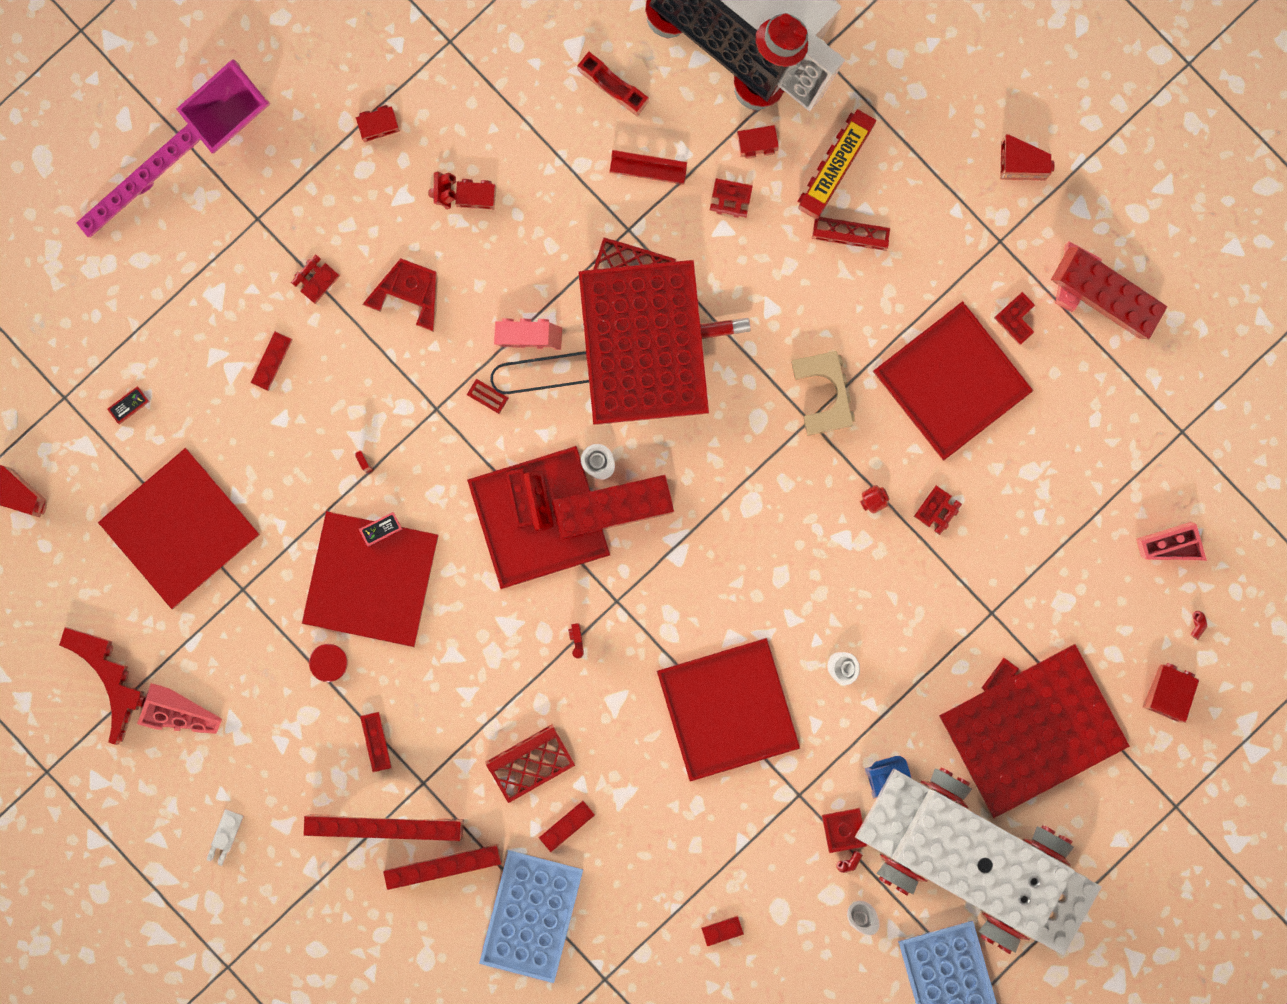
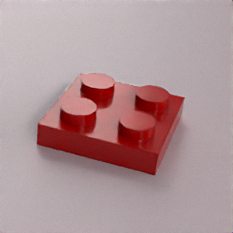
[822,808,867,853]

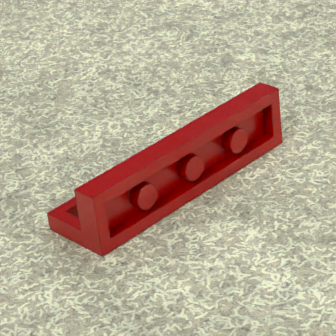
[609,150,688,185]
[812,217,891,251]

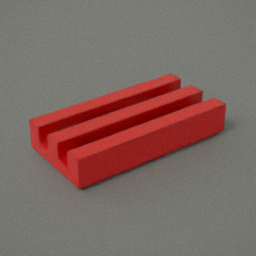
[466,379,509,415]

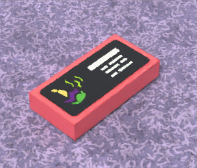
[359,512,402,547]

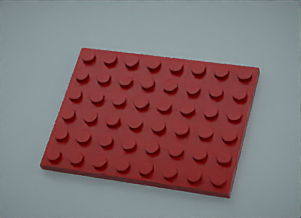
[578,260,709,425]
[939,644,1130,818]

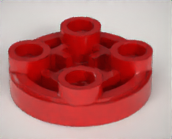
[309,644,348,682]

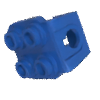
[864,756,912,799]

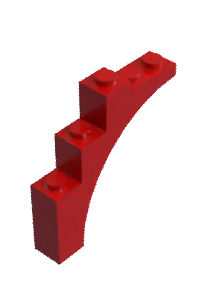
[59,627,145,745]

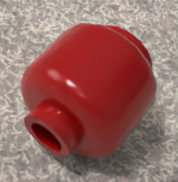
[860,485,890,514]

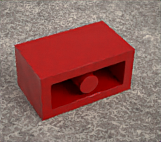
[355,105,400,142]
[737,125,779,159]
[455,179,496,210]

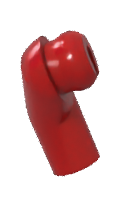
[1190,611,1207,640]

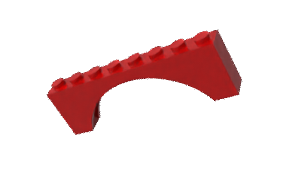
[303,814,464,841]

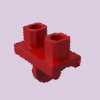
[428,171,456,210]

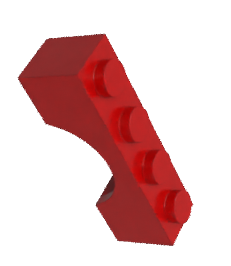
[577,51,649,117]

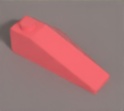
[137,683,222,734]

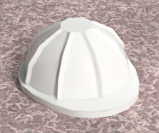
[581,444,615,480]
[827,652,860,685]
[847,901,880,936]

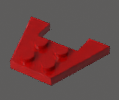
[362,258,437,332]

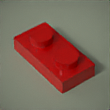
[701,915,744,947]

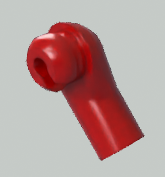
[836,850,863,873]

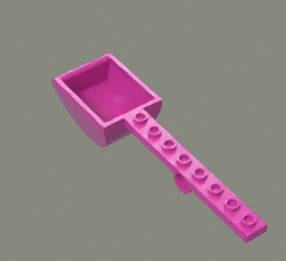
[76,59,271,238]

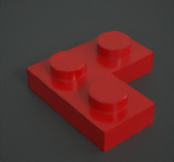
[994,291,1035,346]

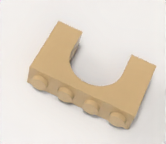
[791,351,856,436]

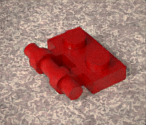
[709,178,753,218]
[290,254,340,304]
[913,485,962,535]
[568,623,584,659]

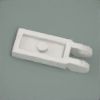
[207,809,244,866]

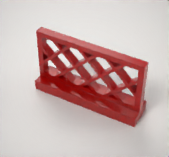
[593,237,676,270]
[485,724,575,803]

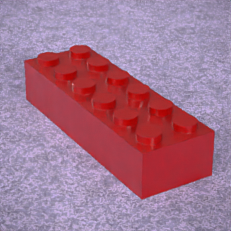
[1051,247,1168,340]
[552,474,674,540]

